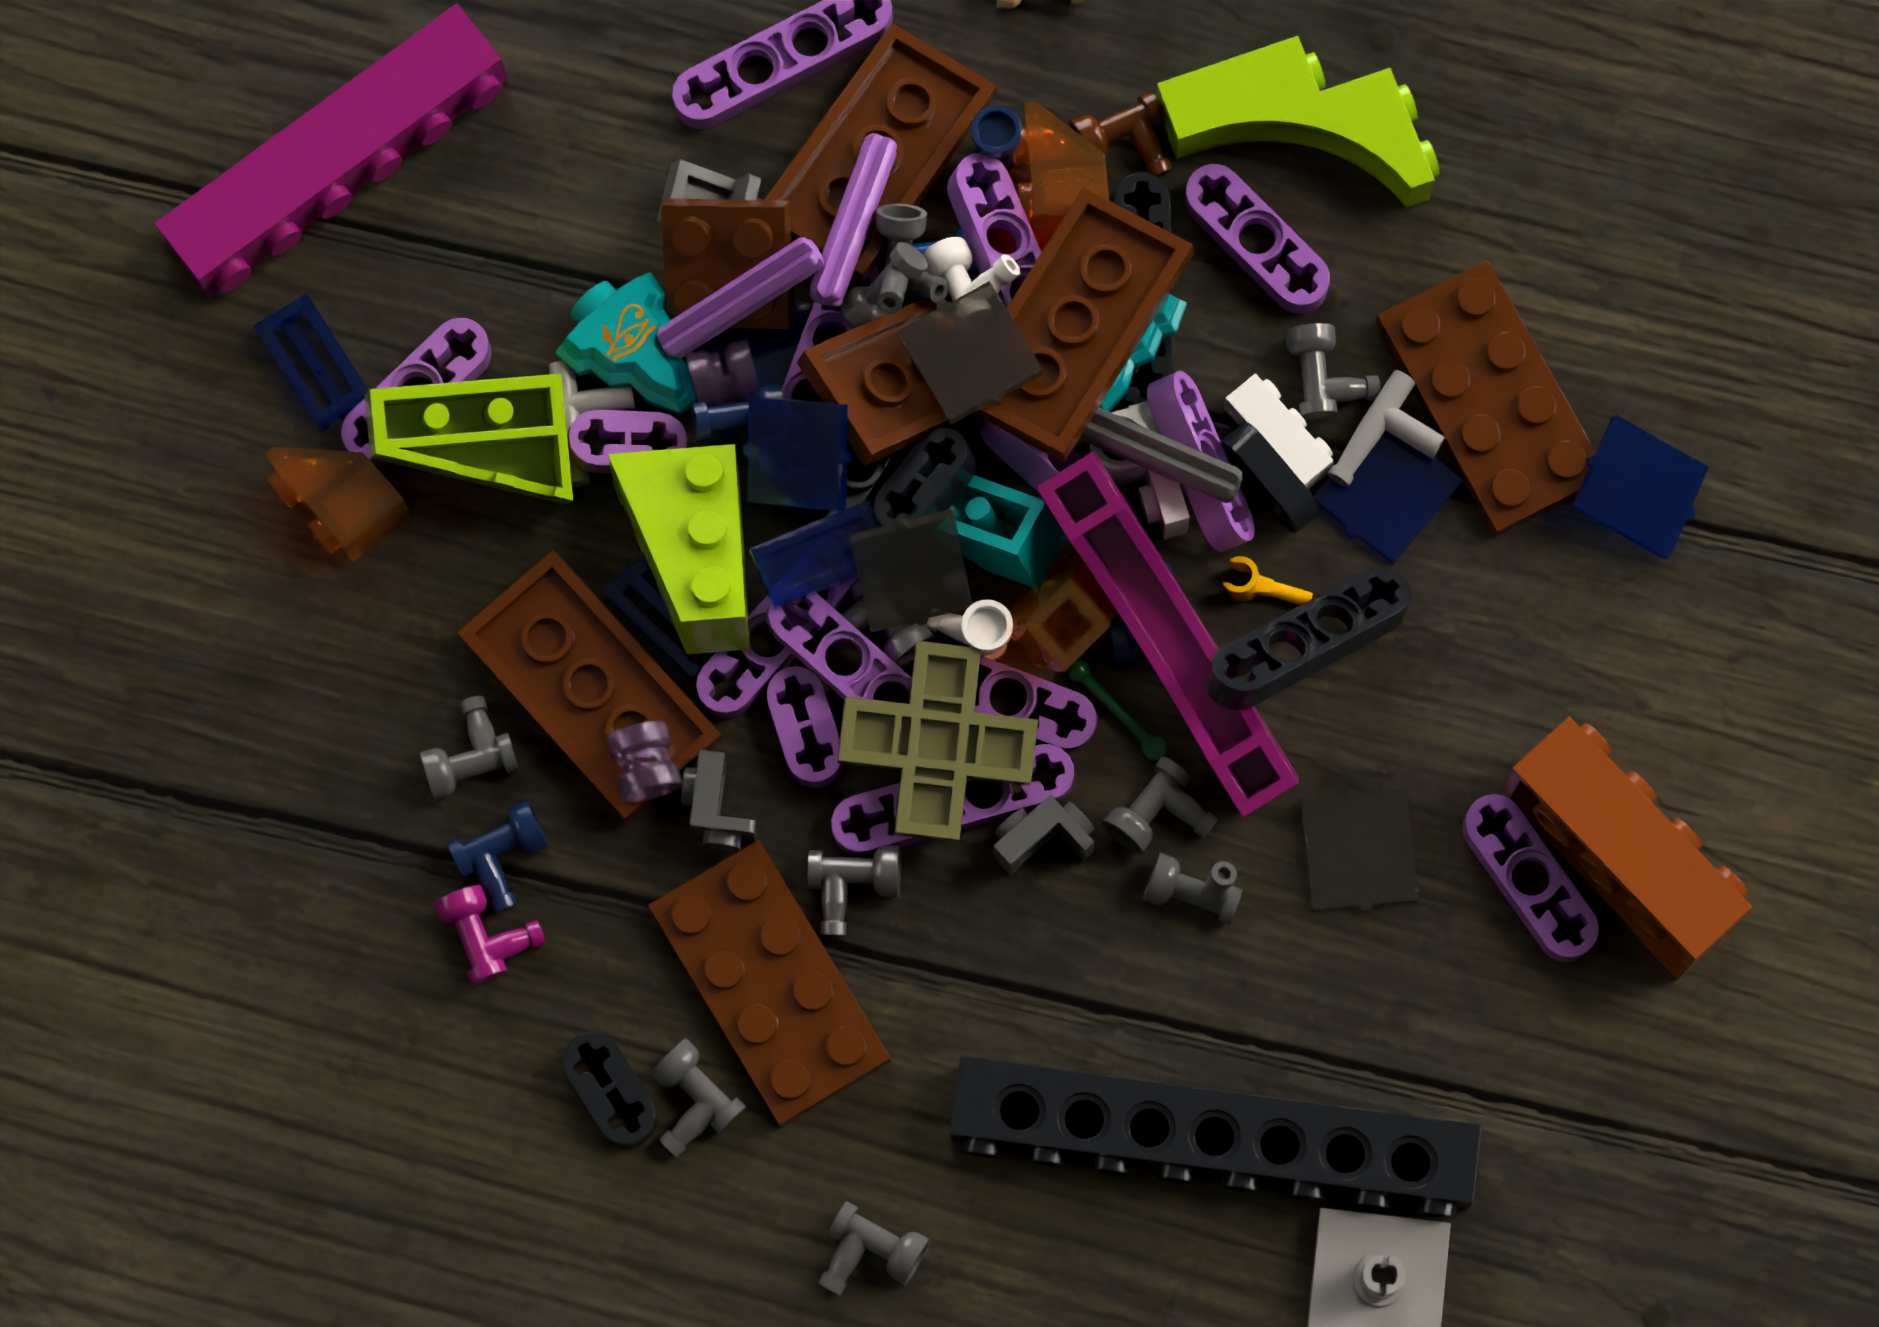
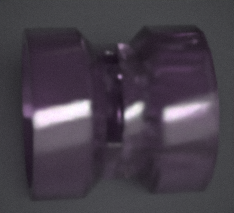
[685,338,760,408]
[605,721,683,803]

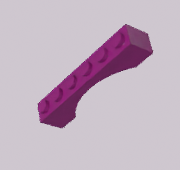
[1036,451,1299,817]

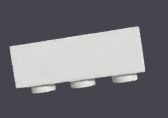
[1224,373,1334,489]

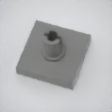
[1307,1208,1451,1327]

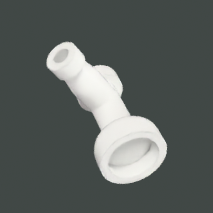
[922,237,1020,331]
[925,600,1013,661]

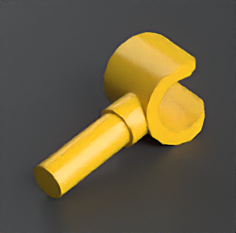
[1223,556,1313,605]

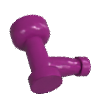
[433,885,545,986]

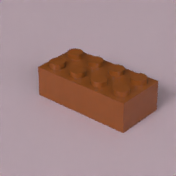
[1500,716,1752,980]

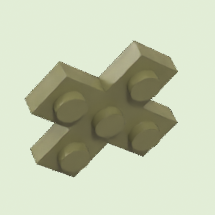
[837,641,1038,842]

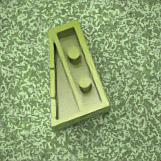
[365,374,573,505]
[608,444,750,654]

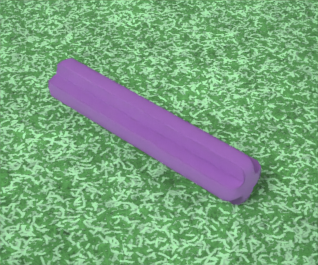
[809,133,897,308]
[657,237,824,358]

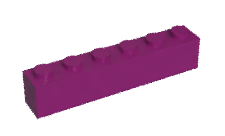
[155,3,508,299]

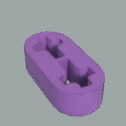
[567,410,687,473]
[767,666,843,788]

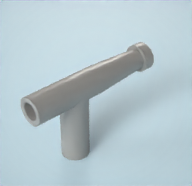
[549,360,635,488]
[1327,370,1445,487]

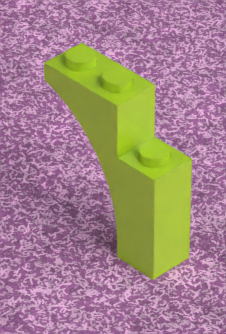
[1156,36,1439,207]

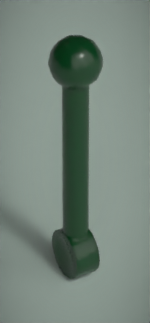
[1066,659,1167,762]

